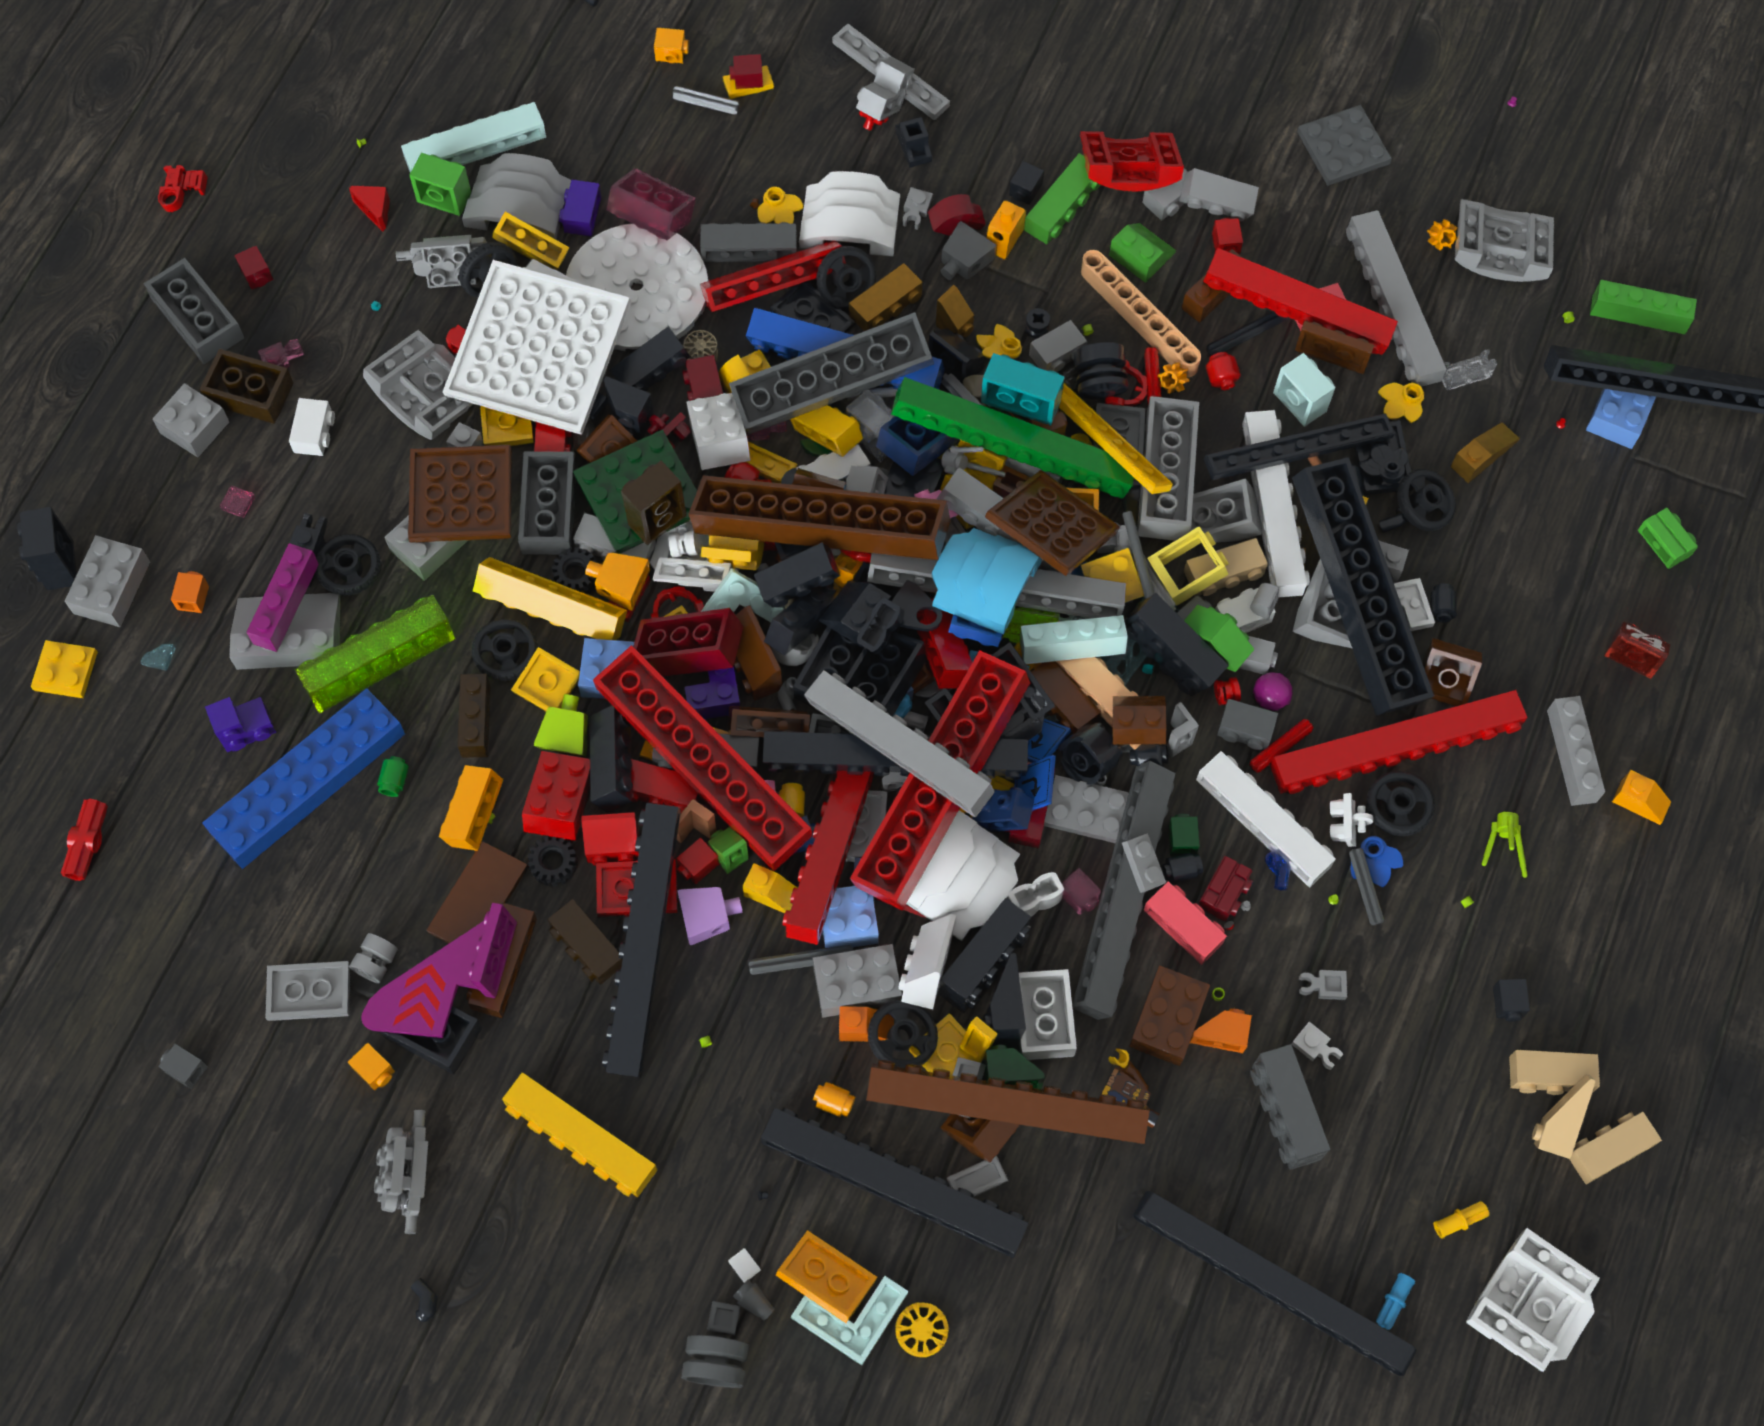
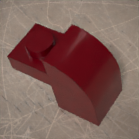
[928,194,986,236]

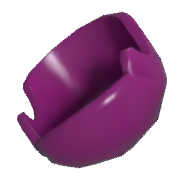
[1253,672,1293,711]

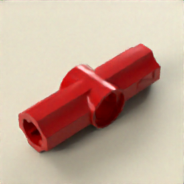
[61,799,108,881]

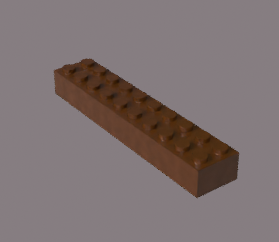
[689,475,951,560]

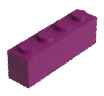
[246,543,319,652]

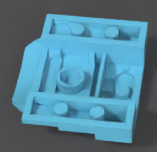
[932,528,1043,635]

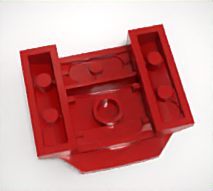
[1080,131,1184,191]

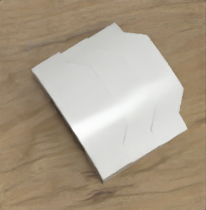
[799,171,900,256]
[650,521,739,592]
[907,810,1020,941]
[1466,1228,1600,1372]

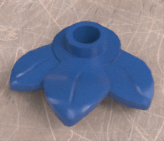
[1351,836,1403,887]

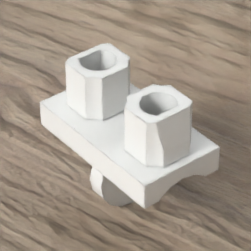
[1330,793,1373,847]

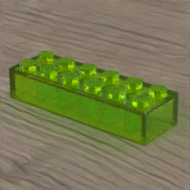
[295,595,455,714]

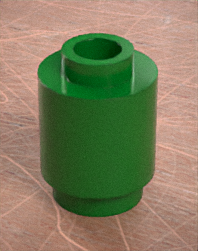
[377,756,409,797]

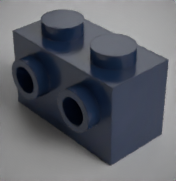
[972,787,1034,832]

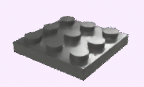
[1297,105,1392,186]

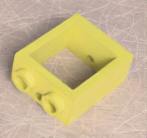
[1147,526,1229,606]

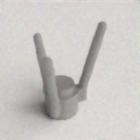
[942,446,1005,477]

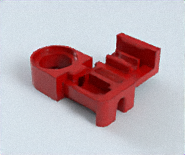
[158,165,208,212]

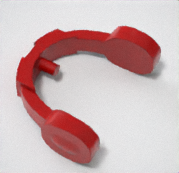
[1104,360,1148,407]
[650,587,704,618]

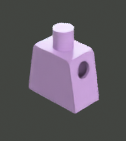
[677,887,742,945]

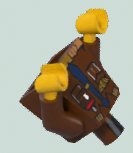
[1102,1048,1160,1128]

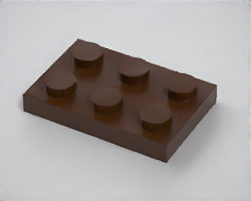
[1295,321,1374,374]

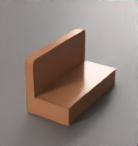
[677,799,717,843]

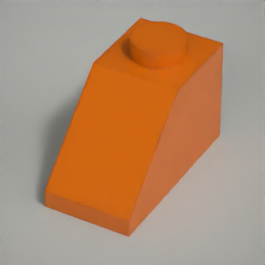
[839,1006,894,1042]
[1190,1009,1252,1053]

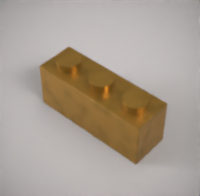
[849,263,923,331]

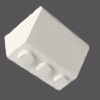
[899,914,956,1009]

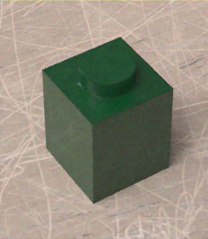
[1168,814,1200,855]

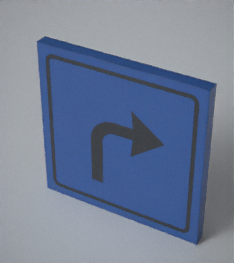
[1028,719,1071,762]
[1014,755,1056,811]

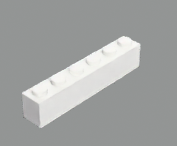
[1196,751,1336,888]

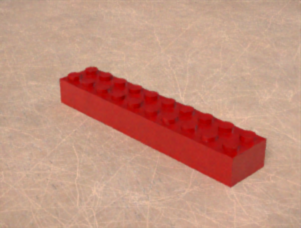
[593,645,813,871]
[850,650,1030,911]

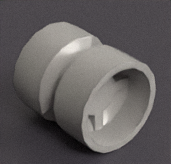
[349,933,398,983]

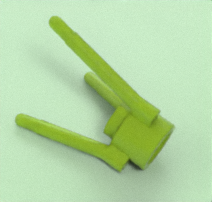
[1482,812,1527,878]

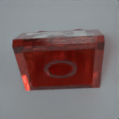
[1604,621,1670,679]

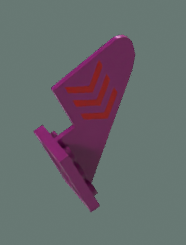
[361,903,517,1038]

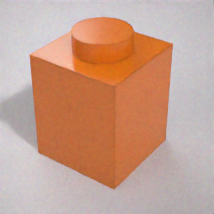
[171,571,209,613]

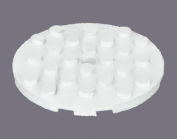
[566,223,708,351]

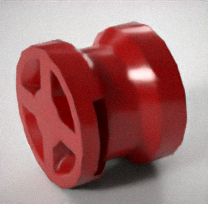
[1214,677,1241,705]

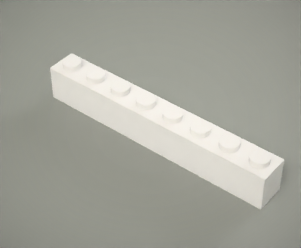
[1242,410,1310,597]

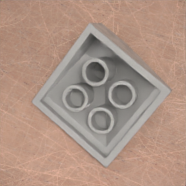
[1293,559,1352,648]

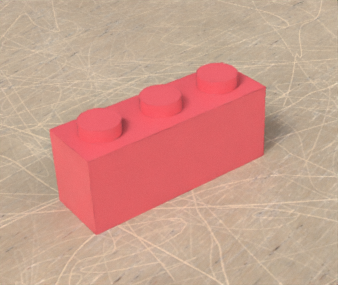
[1144,881,1227,965]

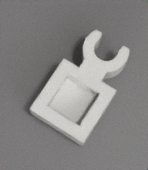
[1291,1022,1343,1070]

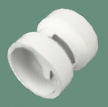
[669,530,699,558]

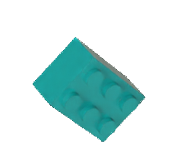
[981,353,1065,426]

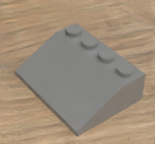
[230,593,340,670]

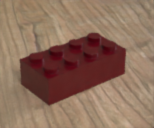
[633,608,744,677]

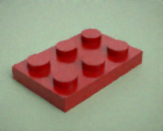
[596,859,678,917]

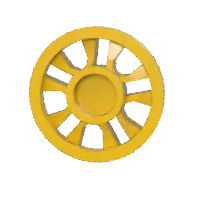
[896,1303,949,1357]

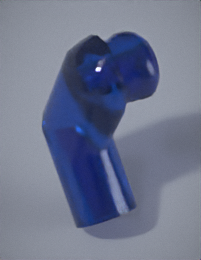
[1265,852,1290,891]

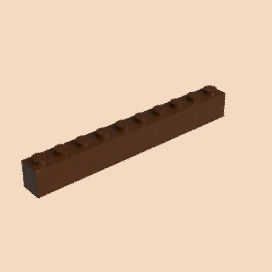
[866,1060,1150,1144]

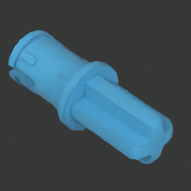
[1376,1273,1415,1330]

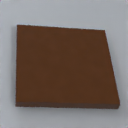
[408,445,512,543]
[985,470,1120,576]

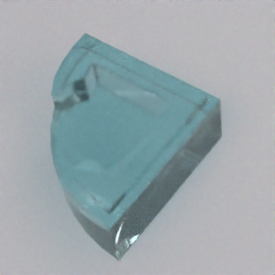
[140,644,175,671]

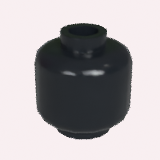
[1130,744,1169,767]

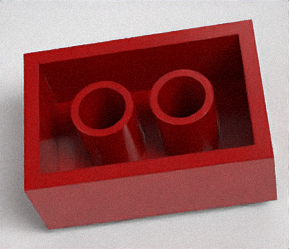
[522,751,591,840]

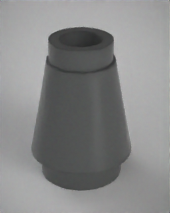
[733,1279,775,1321]

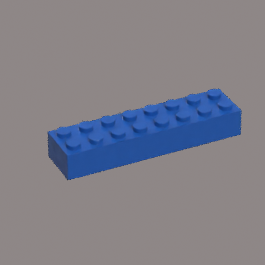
[746,308,945,390]
[202,688,405,869]

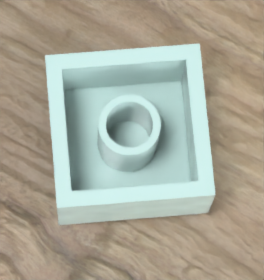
[1273,353,1335,427]

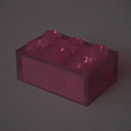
[606,168,696,241]

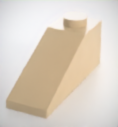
[1532,1074,1596,1159]

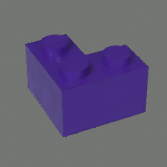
[685,666,740,719]
[205,697,276,752]

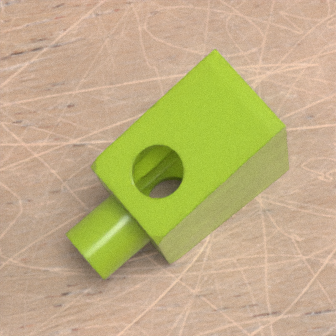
[534,694,588,757]

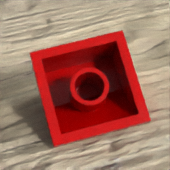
[581,812,639,865]

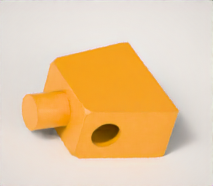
[987,201,1026,260]
[585,552,650,611]

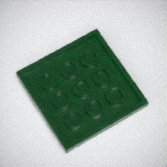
[573,430,697,554]

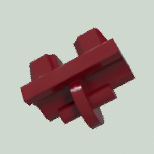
[647,412,691,449]

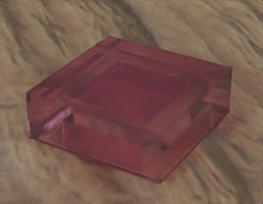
[220,485,255,518]

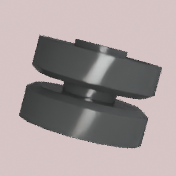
[681,1335,749,1388]

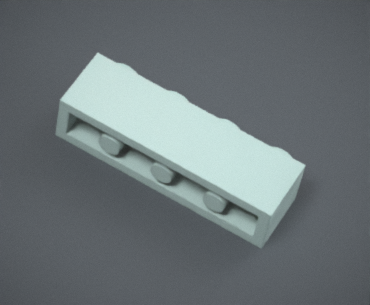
[1020,615,1127,664]

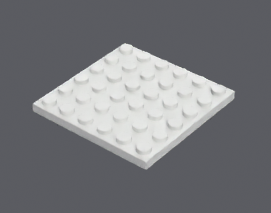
[443,260,631,435]

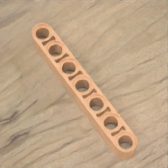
[1081,250,1201,377]

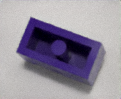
[559,180,601,236]

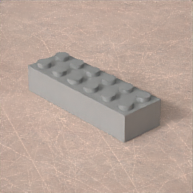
[1137,396,1199,541]

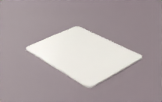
[728,1248,761,1283]

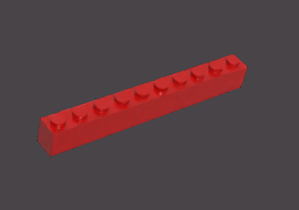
[1270,690,1528,794]

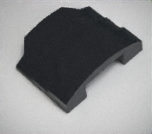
[925,642,1055,741]

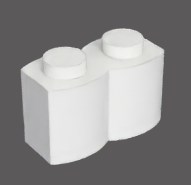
[1008,873,1064,917]

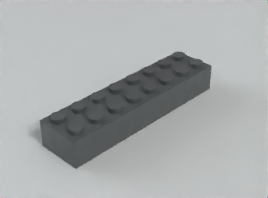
[729,312,934,434]

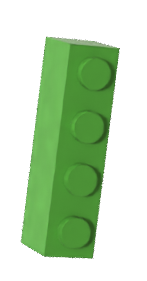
[1024,153,1100,244]
[1590,280,1697,334]

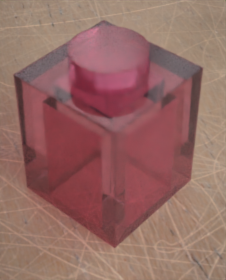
[1062,868,1101,915]

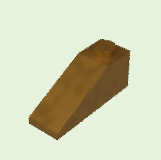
[1451,423,1520,483]

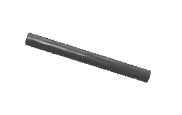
[1122,511,1154,599]

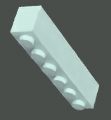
[401,102,546,173]

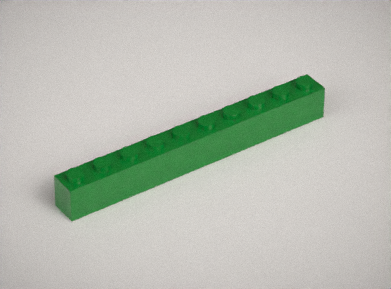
[891,377,1134,499]

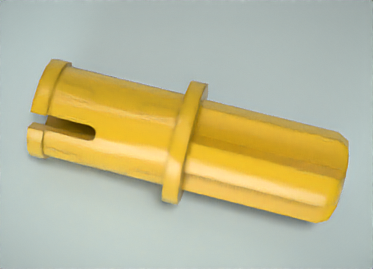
[1433,1202,1489,1239]

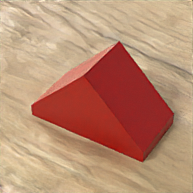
[349,186,390,231]

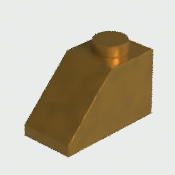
[936,285,974,338]

